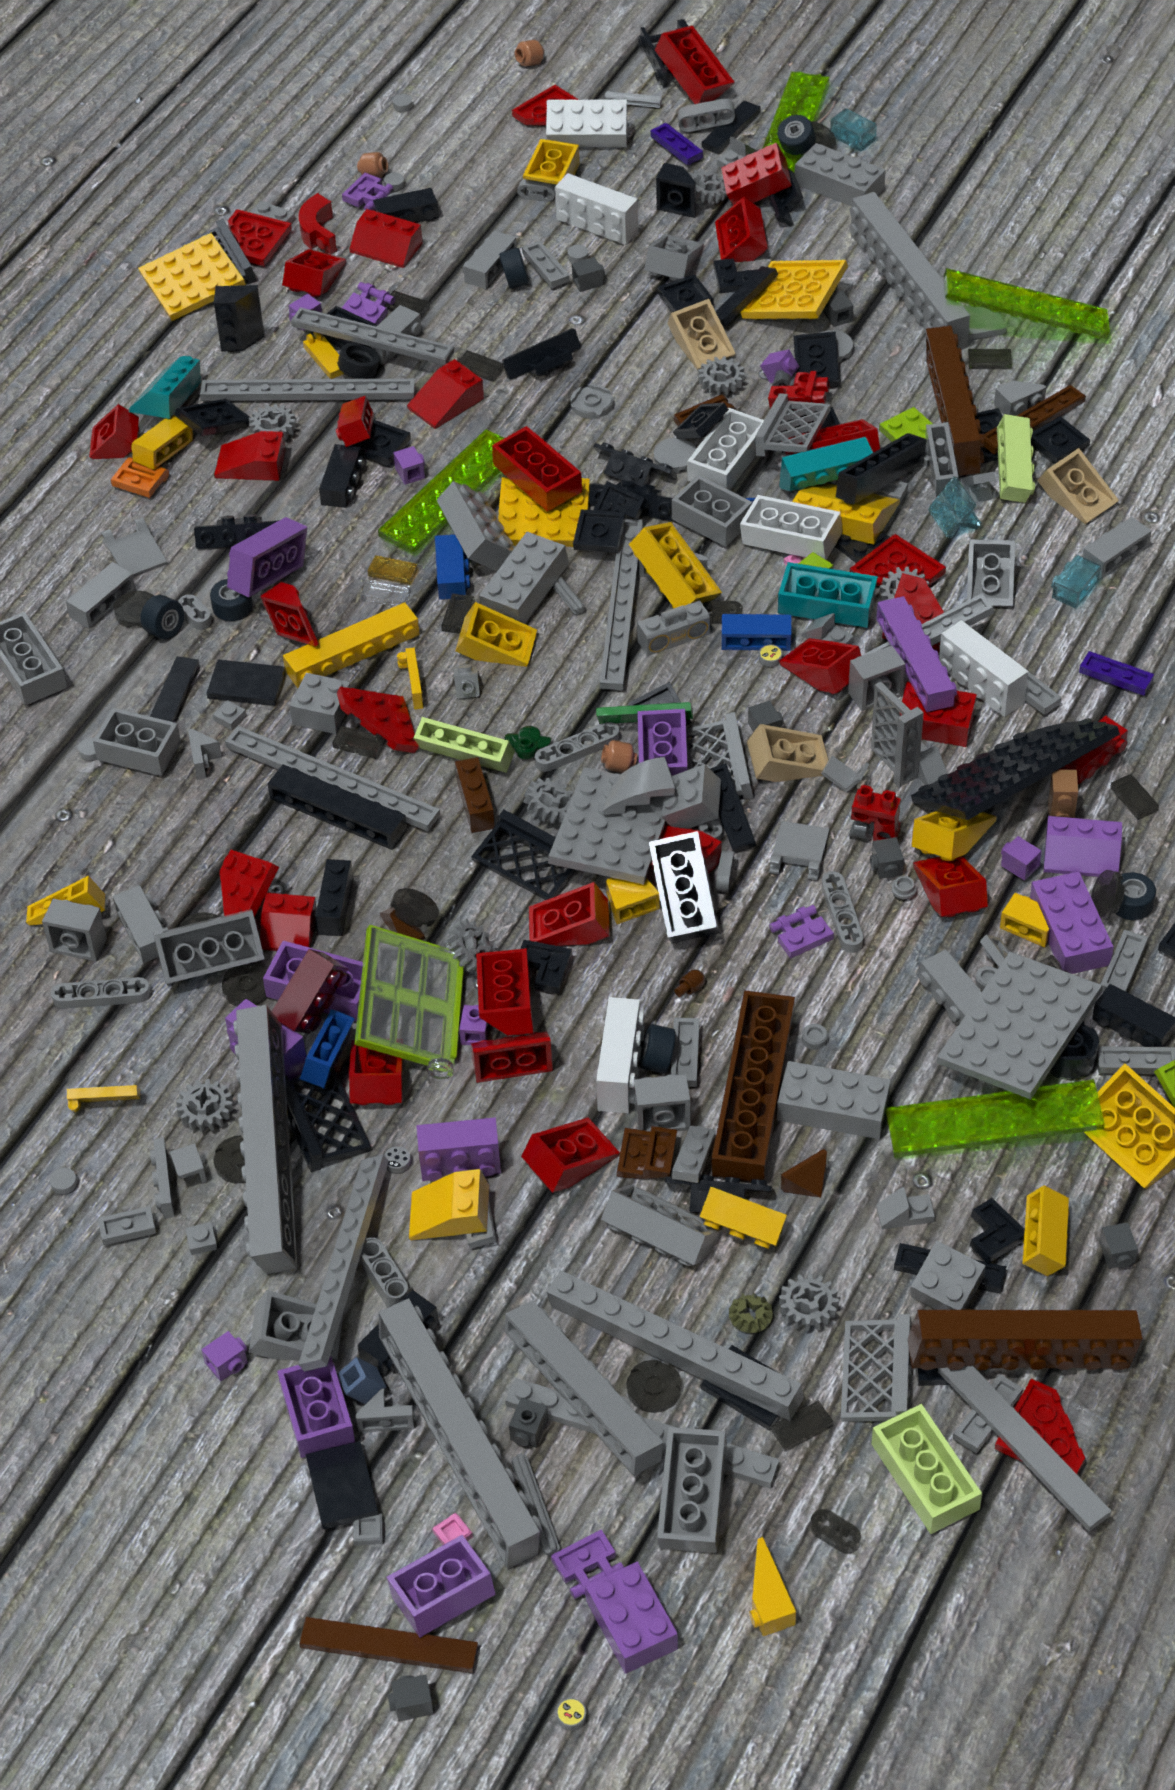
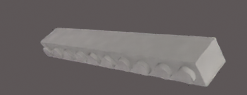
[547,1270,804,1421]

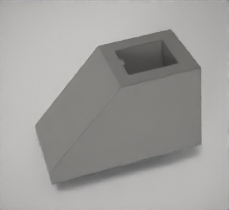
[994,380,1046,416]

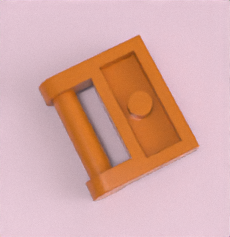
[111,457,169,498]

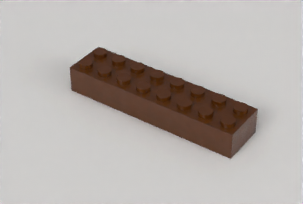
[926,325,984,476]
[712,990,795,1181]
[907,1310,1143,1370]

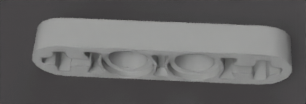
[535,722,619,772]
[822,871,863,953]
[51,977,151,1009]

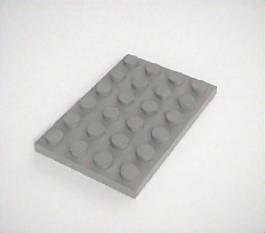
[548,767,666,884]
[937,952,1102,1099]

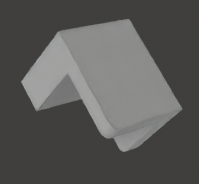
[170,1144,207,1183]

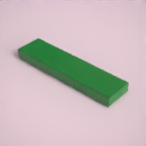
[596,702,693,724]

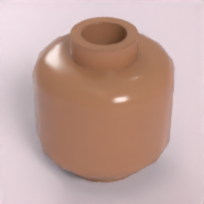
[515,39,544,67]
[357,152,388,178]
[601,740,637,773]

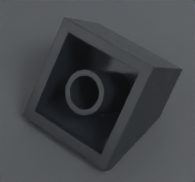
[656,163,696,218]

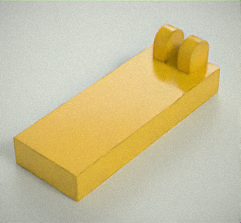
[303,332,344,379]
[397,647,423,710]
[67,1085,141,1112]

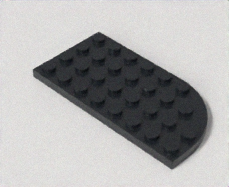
[911,718,1120,820]

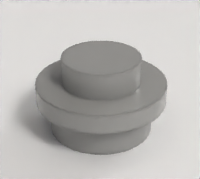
[892,876,916,899]

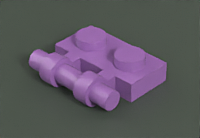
[342,173,393,210]
[342,282,395,325]
[769,905,834,959]
[551,1529,624,1599]

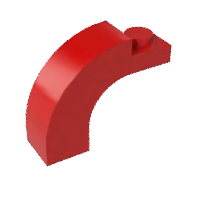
[298,193,337,254]

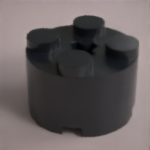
[1050,1021,1099,1079]

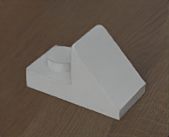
[717,137,757,168]
[962,472,996,503]
[802,613,854,644]
[188,729,222,780]
[918,742,948,785]
[876,1187,935,1230]
[356,1388,414,1433]

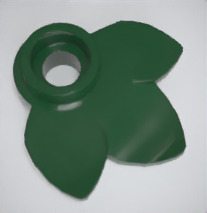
[504,726,551,759]

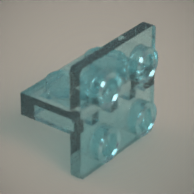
[928,477,981,538]

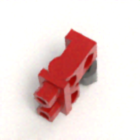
[768,370,830,411]
[849,785,901,841]

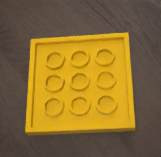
[138,233,246,321]
[741,260,848,320]
[498,477,590,547]

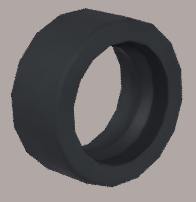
[337,342,380,379]

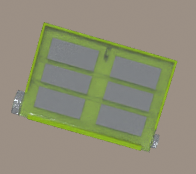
[354,925,463,1079]

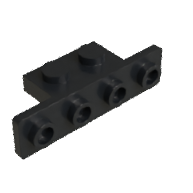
[770,169,803,226]
[502,328,581,379]
[593,442,677,486]
[589,480,673,521]
[194,514,279,549]
[665,1175,772,1212]

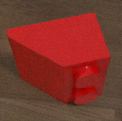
[89,404,139,459]
[260,893,317,951]

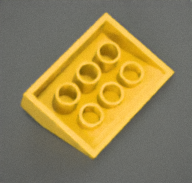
[792,483,900,544]
[1071,1063,1175,1189]

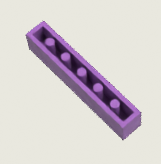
[876,596,957,712]

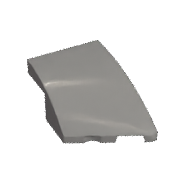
[602,757,675,815]

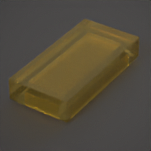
[367,555,418,585]

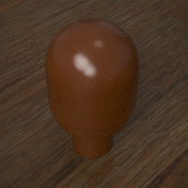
[674,970,705,997]

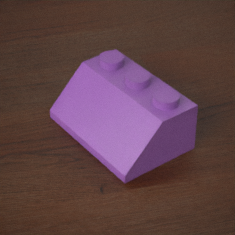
[1043,816,1122,878]

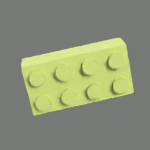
[871,1404,982,1534]

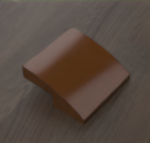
[616,1126,677,1179]

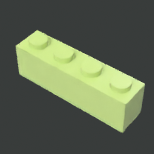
[997,414,1035,503]
[414,717,515,773]

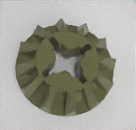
[729,1293,773,1333]

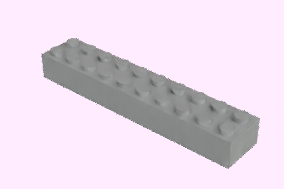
[849,192,970,350]
[233,1005,297,1274]
[379,1298,542,1570]

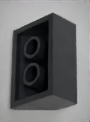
[214,285,265,352]

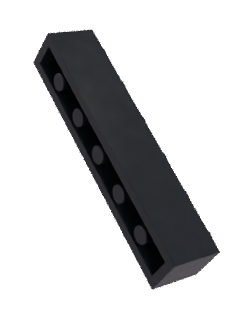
[836,433,927,504]
[267,764,407,850]

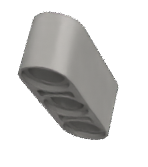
[678,99,735,132]
[360,1238,409,1308]

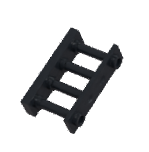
[638,19,688,88]

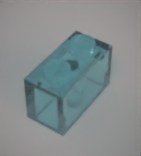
[830,108,877,151]
[1051,555,1101,609]

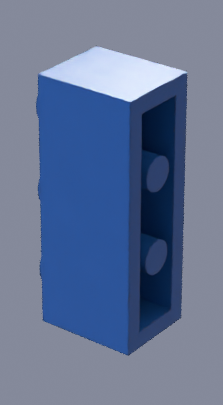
[435,534,470,600]
[721,614,791,651]
[300,1009,355,1088]

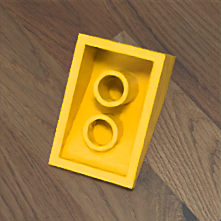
[523,139,580,184]
[455,602,537,667]
[911,811,997,861]
[409,1169,489,1241]

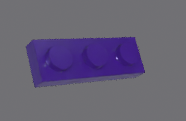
[650,123,703,166]
[1079,651,1154,696]

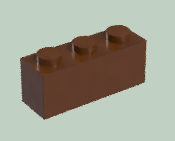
[455,757,495,833]

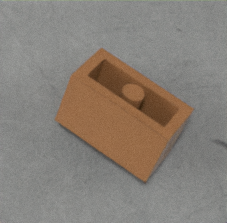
[1048,770,1078,818]

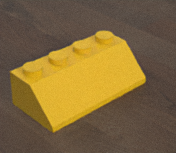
[628,522,722,609]

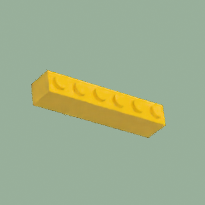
[283,602,420,688]

